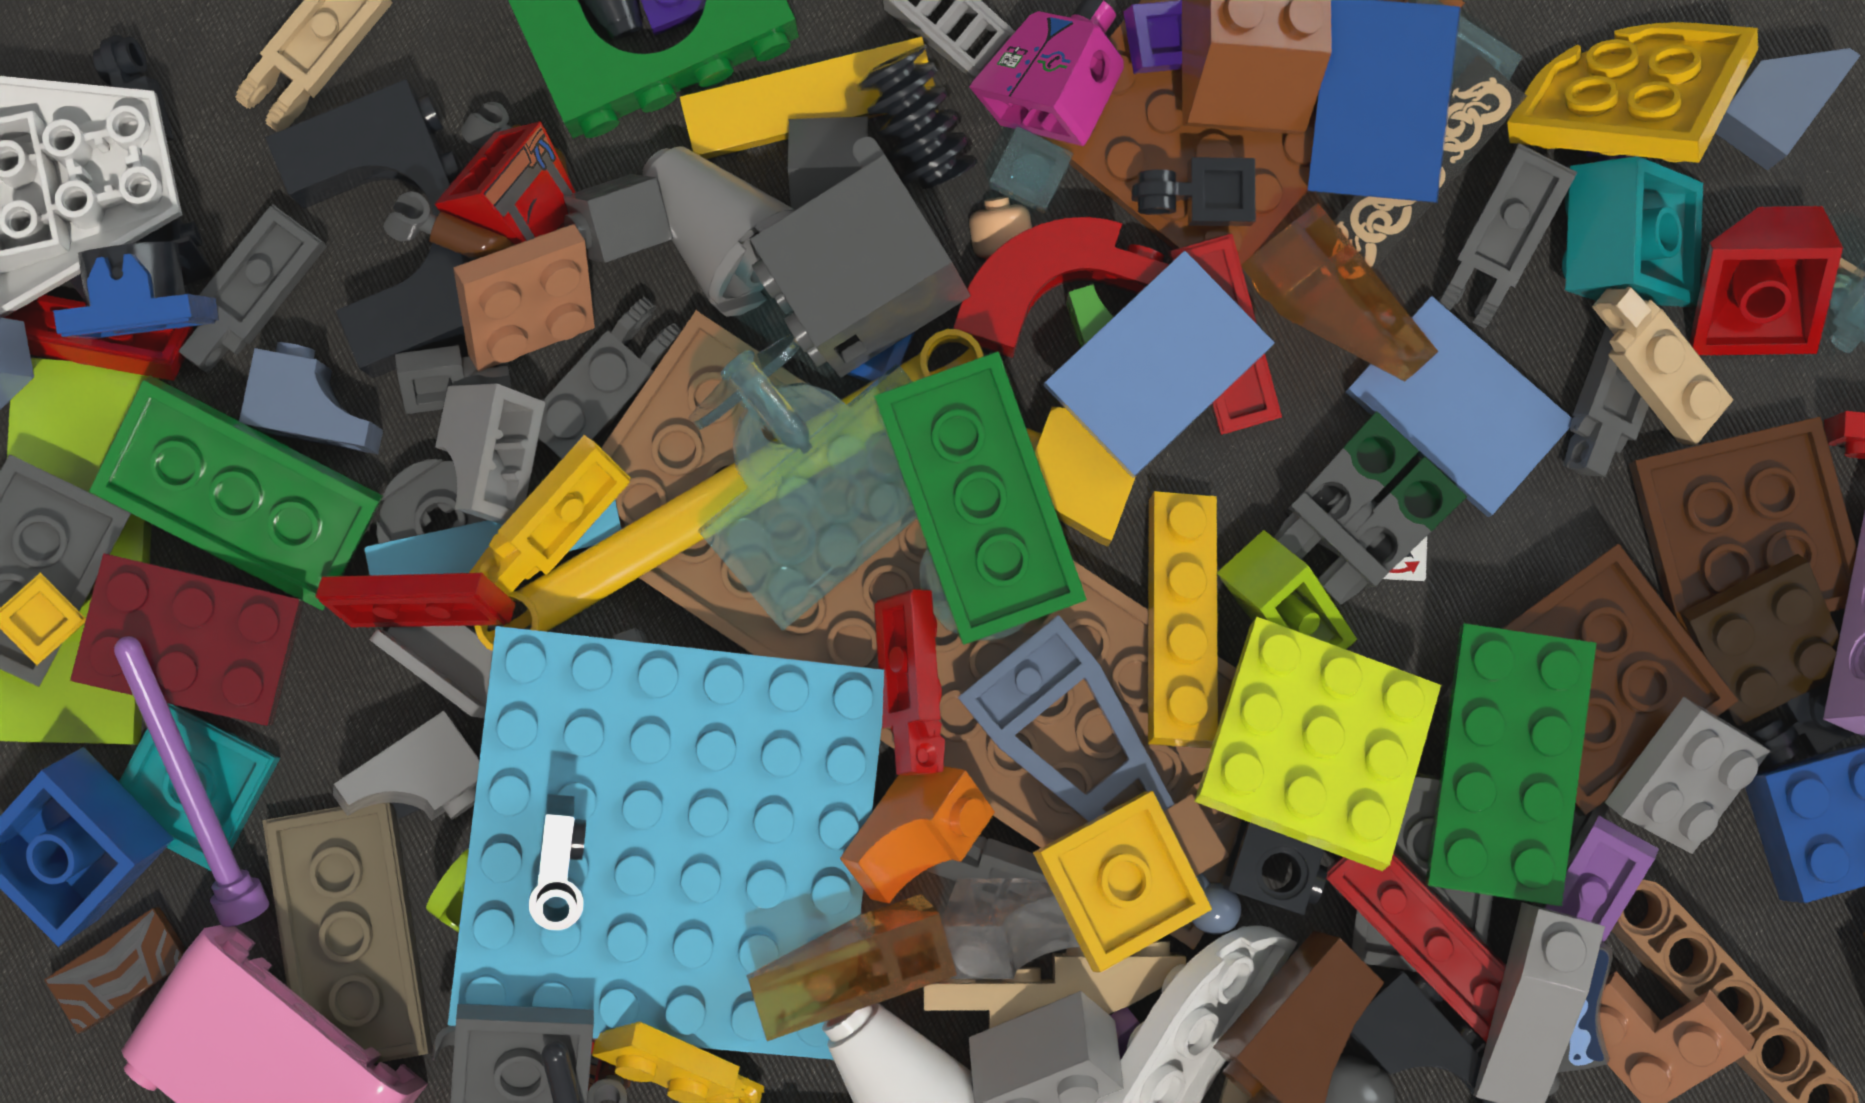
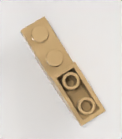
[924,940,1186,1029]

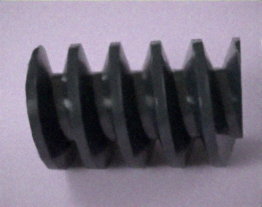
[856,45,978,189]

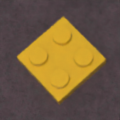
[1033,791,1212,972]

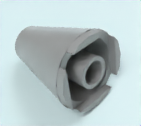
[643,146,795,317]

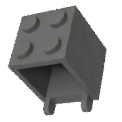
[750,137,971,377]

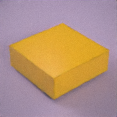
[0,572,86,666]

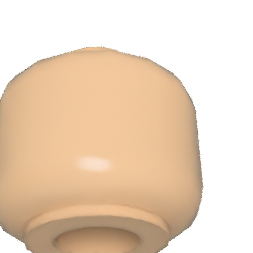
[969,197,1032,260]

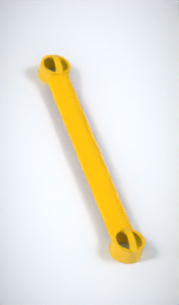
[474,329,984,651]

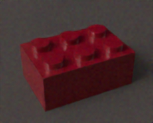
[70,553,304,726]

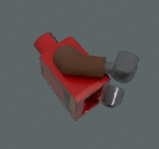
[383,102,575,260]

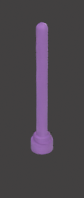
[114,636,269,927]

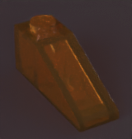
[1241,203,1439,382]
[746,894,957,1041]

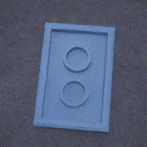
[1044,251,1275,478]
[1346,296,1573,517]

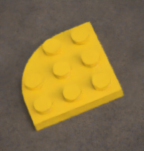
[1507,22,1758,163]

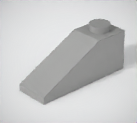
[1473,902,1605,1103]

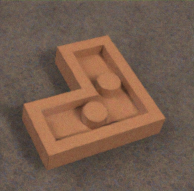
[1600,971,1755,1103]

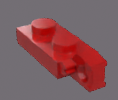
[874,589,945,775]

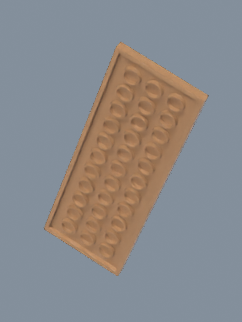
[601,310,1240,950]

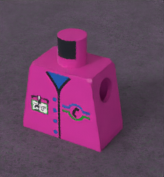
[969,0,1124,146]

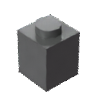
[563,174,673,263]

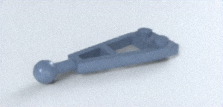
[957,615,1241,935]

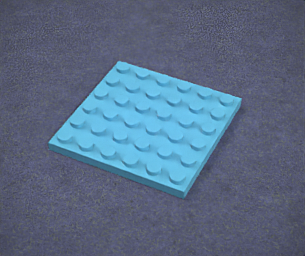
[448,626,884,1060]

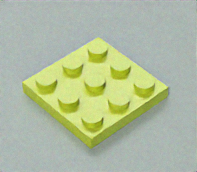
[1194,617,1441,871]

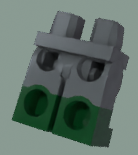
[1273,411,1467,606]

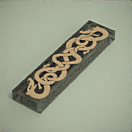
[1307,54,1527,293]

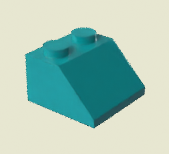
[1562,156,1703,307]

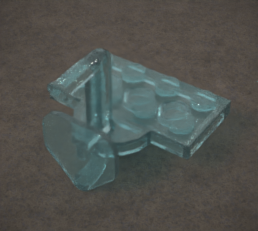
[689,335,916,631]

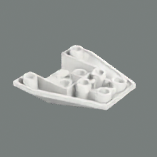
[0,76,182,318]

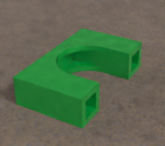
[508,0,799,139]

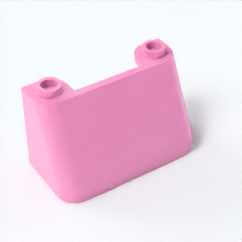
[121,925,428,1103]

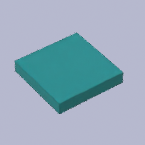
[119,703,280,871]

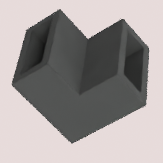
[788,116,869,210]

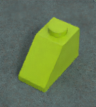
[1217,530,1357,649]

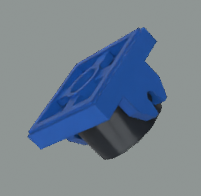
[53,242,219,339]

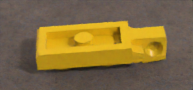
[469,435,631,597]
[592,1021,764,1103]

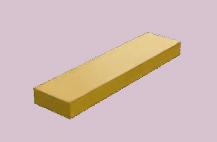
[680,37,935,159]

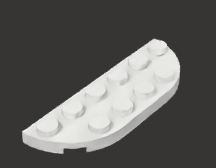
[1095,926,1297,1103]

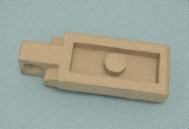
[1592,287,1733,445]

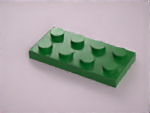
[873,351,1087,645]
[89,375,383,611]
[1425,623,1597,906]

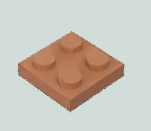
[453,224,595,372]

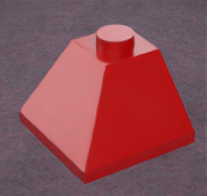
[1689,206,1843,355]

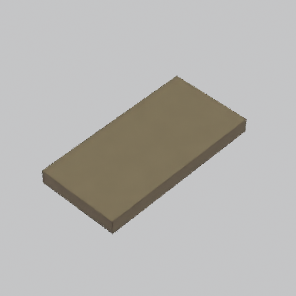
[262,803,432,1063]

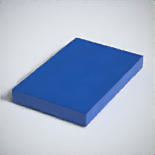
[1308,0,1461,203]

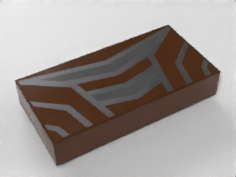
[44,907,187,1034]

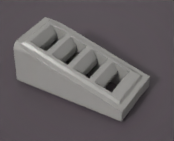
[883,0,1016,81]

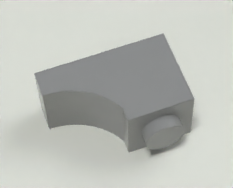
[435,383,545,525]
[333,711,480,821]

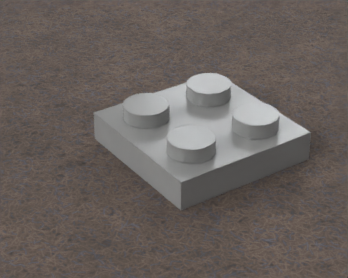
[1605,697,1770,854]

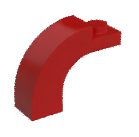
[953,217,1169,358]

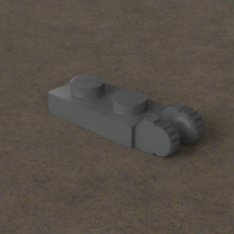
[1438,143,1577,328]
[538,297,682,459]

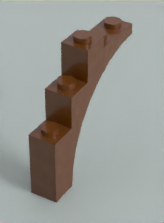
[1212,931,1384,1103]

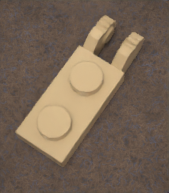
[235,0,392,132]

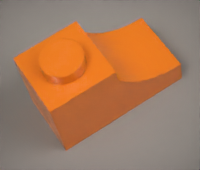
[840,766,995,904]

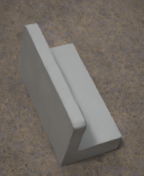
[369,626,493,719]

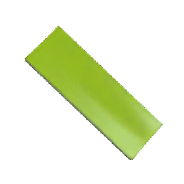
[0,358,159,745]

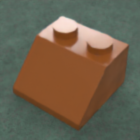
[1182,0,1332,134]

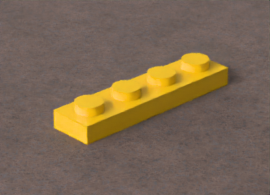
[1148,491,1218,749]

